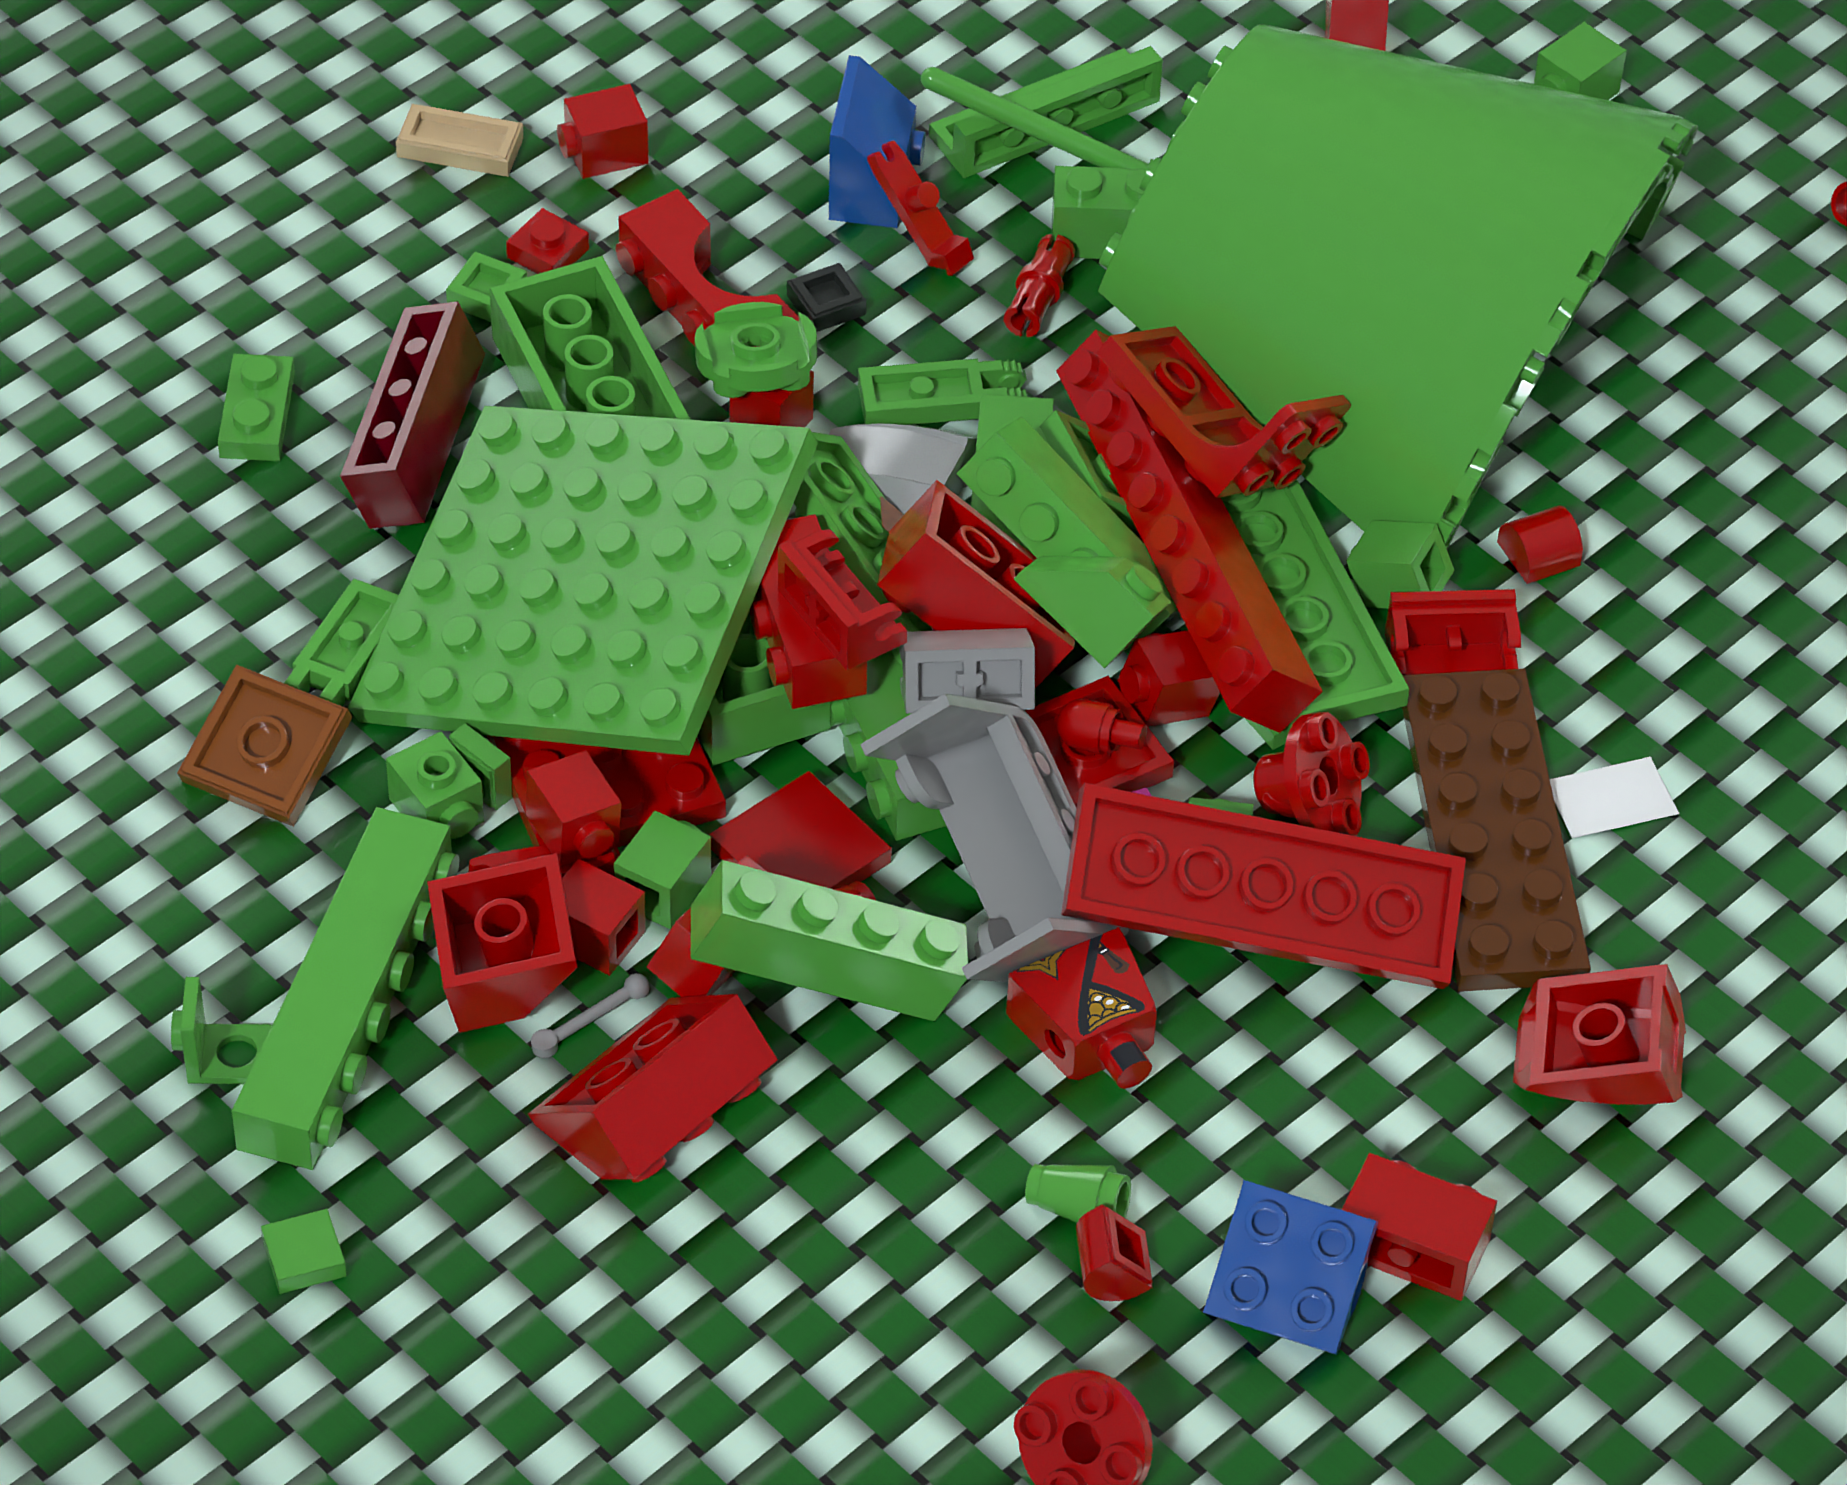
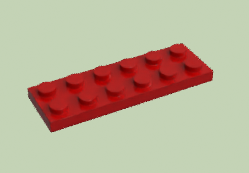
[1061,783,1466,989]

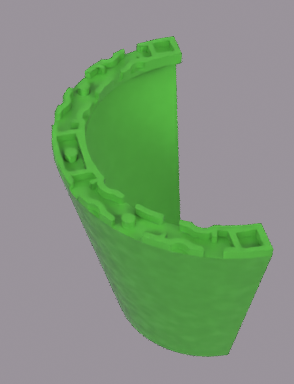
[1098,24,1698,549]

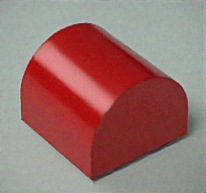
[1497,505,1583,584]
[1076,1204,1153,1301]

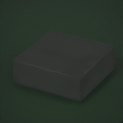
[787,262,866,332]

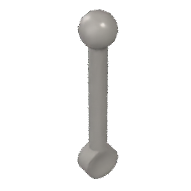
[531,973,650,1058]

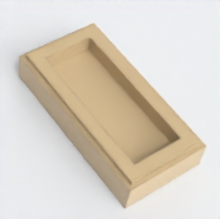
[396,104,524,177]

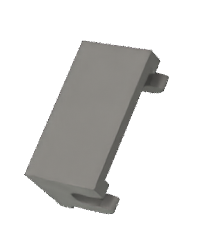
[899,628,1035,714]

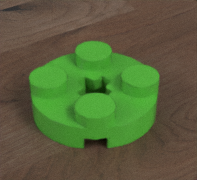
[695,302,817,398]

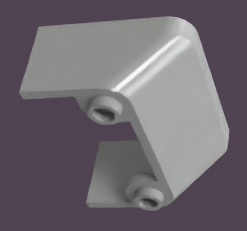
[860,693,1129,982]

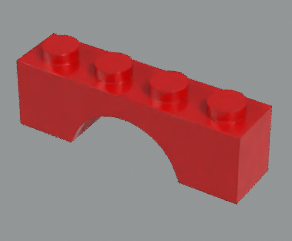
[616,189,799,347]

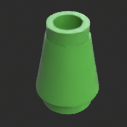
[1025,1164,1131,1223]

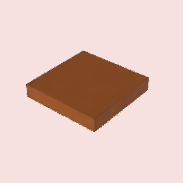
[177,665,352,827]

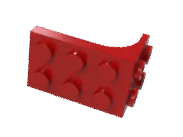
[1096,326,1351,498]

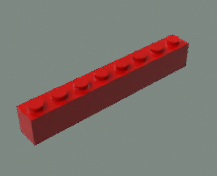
[1056,330,1323,733]

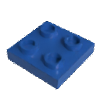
[1203,1180,1378,1355]

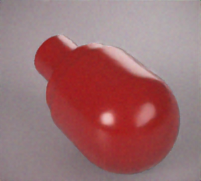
[1057,699,1147,754]

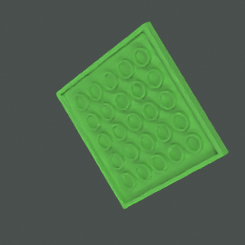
[348,406,818,756]

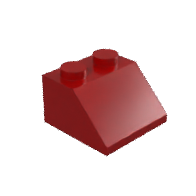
[427,853,578,1033]

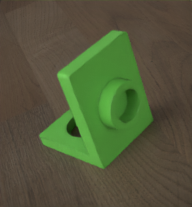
[171,977,272,1084]

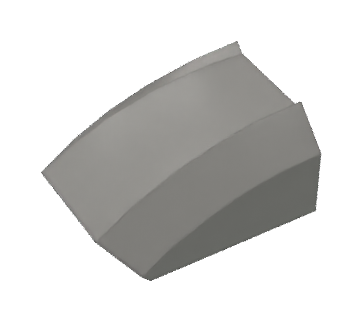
[829,423,977,514]

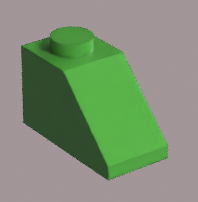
[1014,556,1171,669]

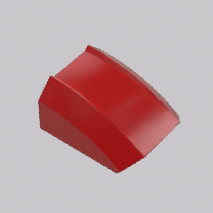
[1513,964,1686,1105]

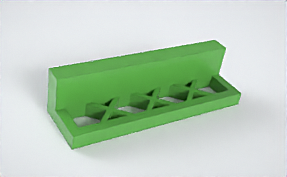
[929,46,1163,178]

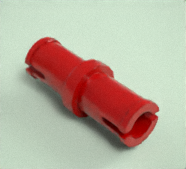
[1003,234,1075,337]

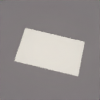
[1550,757,1679,838]

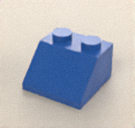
[829,55,926,228]

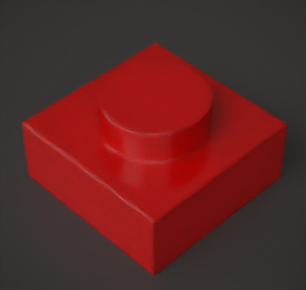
[506,208,589,274]

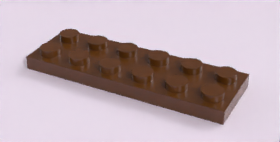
[1402,669,1591,992]

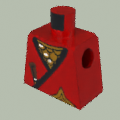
[1006,927,1157,1089]

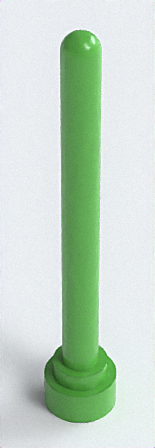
[921,67,1154,169]

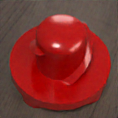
[1253,712,1370,836]
[1013,1369,1153,1485]

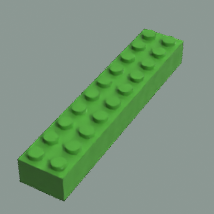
[490,256,831,766]

